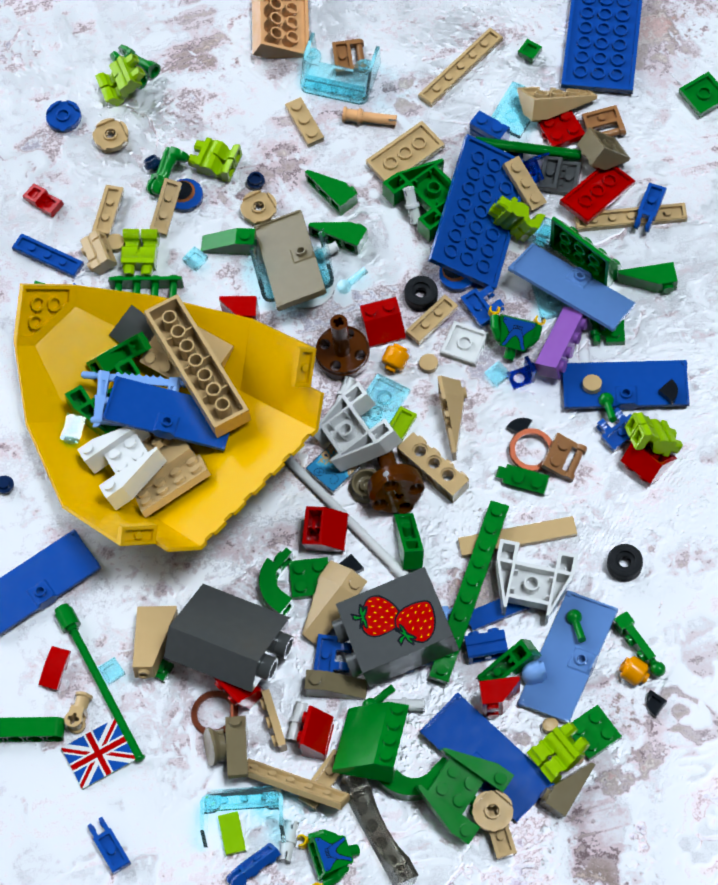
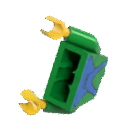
[488,306,546,360]
[296,829,360,885]

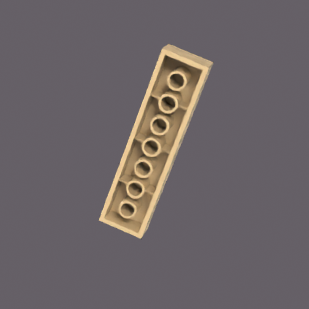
[144,294,251,438]

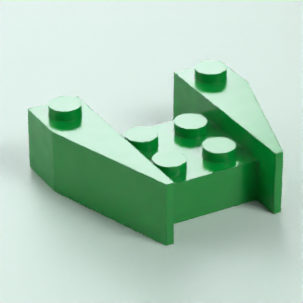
[382,158,452,242]
[65,357,141,436]
[414,748,514,845]

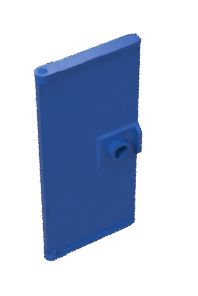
[562,360,690,410]
[102,376,231,451]
[0,529,102,636]
[420,692,555,823]

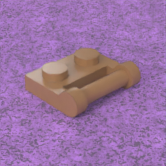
[332,39,368,75]
[582,105,626,137]
[541,433,588,482]

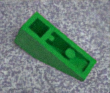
[305,170,358,216]
[308,222,368,255]
[201,228,257,256]
[617,262,678,293]
[394,513,424,570]
[477,639,542,681]

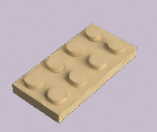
[366,121,445,182]
[135,454,211,518]

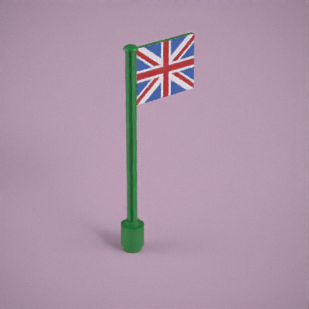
[55,603,146,790]

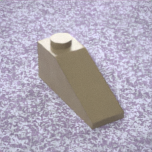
[304,670,368,700]
[225,715,249,779]
[539,762,596,818]

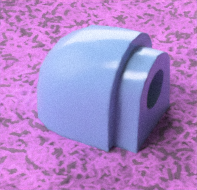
[521,660,548,685]

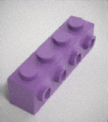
[535,306,588,380]

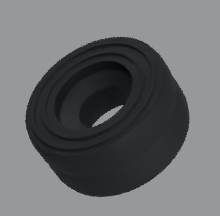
[404,276,438,312]
[607,544,643,582]

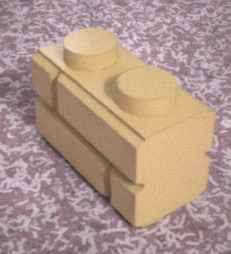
[80,230,117,275]

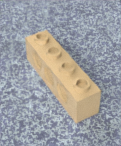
[397,432,469,503]

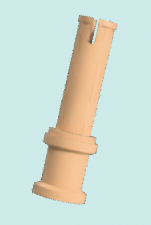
[342,106,397,127]

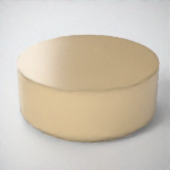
[107,234,125,253]
[419,354,438,373]
[583,374,602,394]

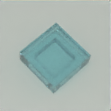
[182,246,208,271]
[484,361,512,388]
[98,657,126,685]

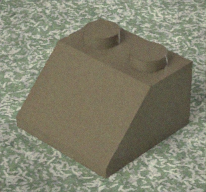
[577,127,631,170]

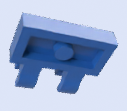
[460,285,505,328]
[596,407,632,453]
[314,634,352,673]

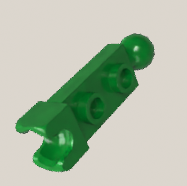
[613,611,666,677]

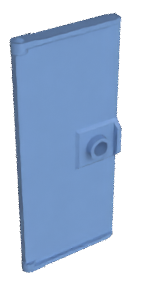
[508,243,636,332]
[517,590,618,723]

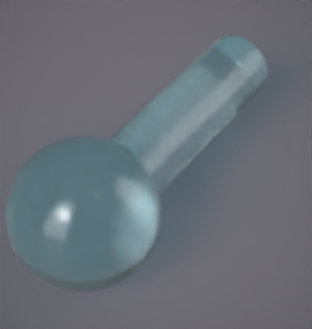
[337,267,368,294]

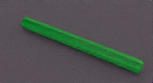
[475,137,582,160]

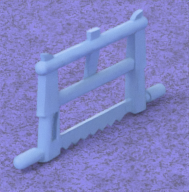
[81,370,186,428]

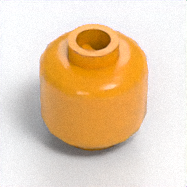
[382,343,409,373]
[619,656,650,686]

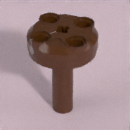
[316,314,370,381]
[367,449,425,514]

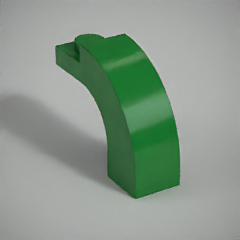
[86,332,152,373]
[259,548,294,616]
[378,757,447,801]

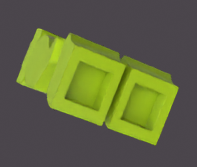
[95,53,145,107]
[187,137,243,183]
[488,195,545,243]
[121,229,160,277]
[624,412,683,457]
[527,722,590,783]

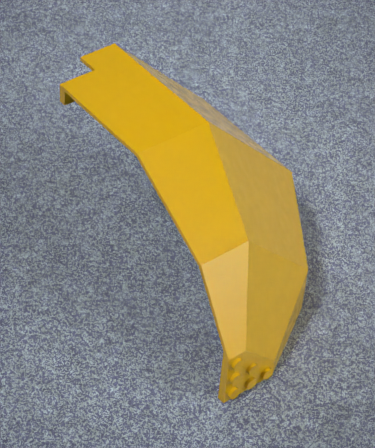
[13,283,324,552]

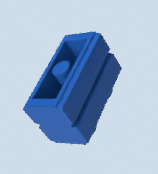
[470,111,510,140]
[464,628,508,664]

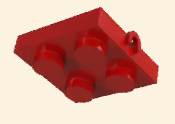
[537,110,585,147]

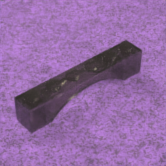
[339,775,419,885]

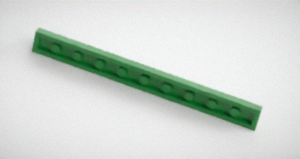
[429,500,509,684]

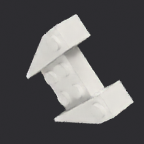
[314,381,403,472]
[77,426,167,510]
[495,539,578,624]

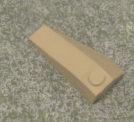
[517,87,598,122]
[437,376,467,461]
[302,560,368,647]

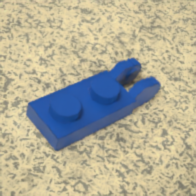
[634,183,667,233]
[87,817,131,875]
[226,843,281,885]

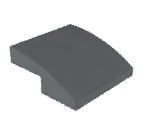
[538,156,582,196]
[109,305,154,358]

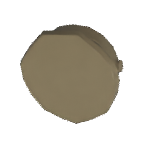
[348,468,377,504]
[203,727,226,766]

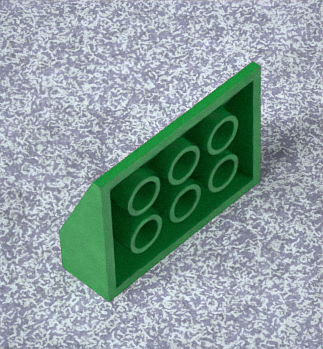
[550,217,622,287]
[332,702,409,783]

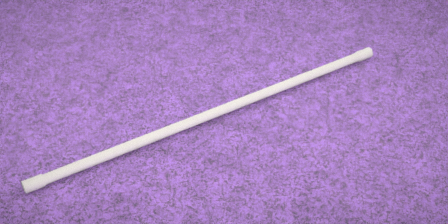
[284,456,409,578]

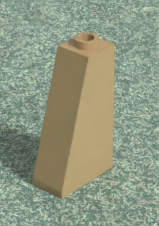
[141,439,196,490]
[132,606,178,679]

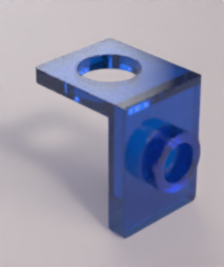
[523,152,550,183]
[507,356,537,390]

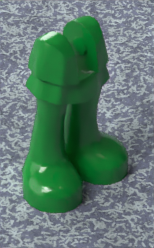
[110,44,161,89]
[146,146,190,195]

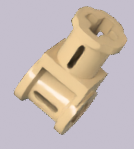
[64,691,93,734]

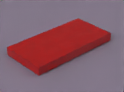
[559,166,635,225]

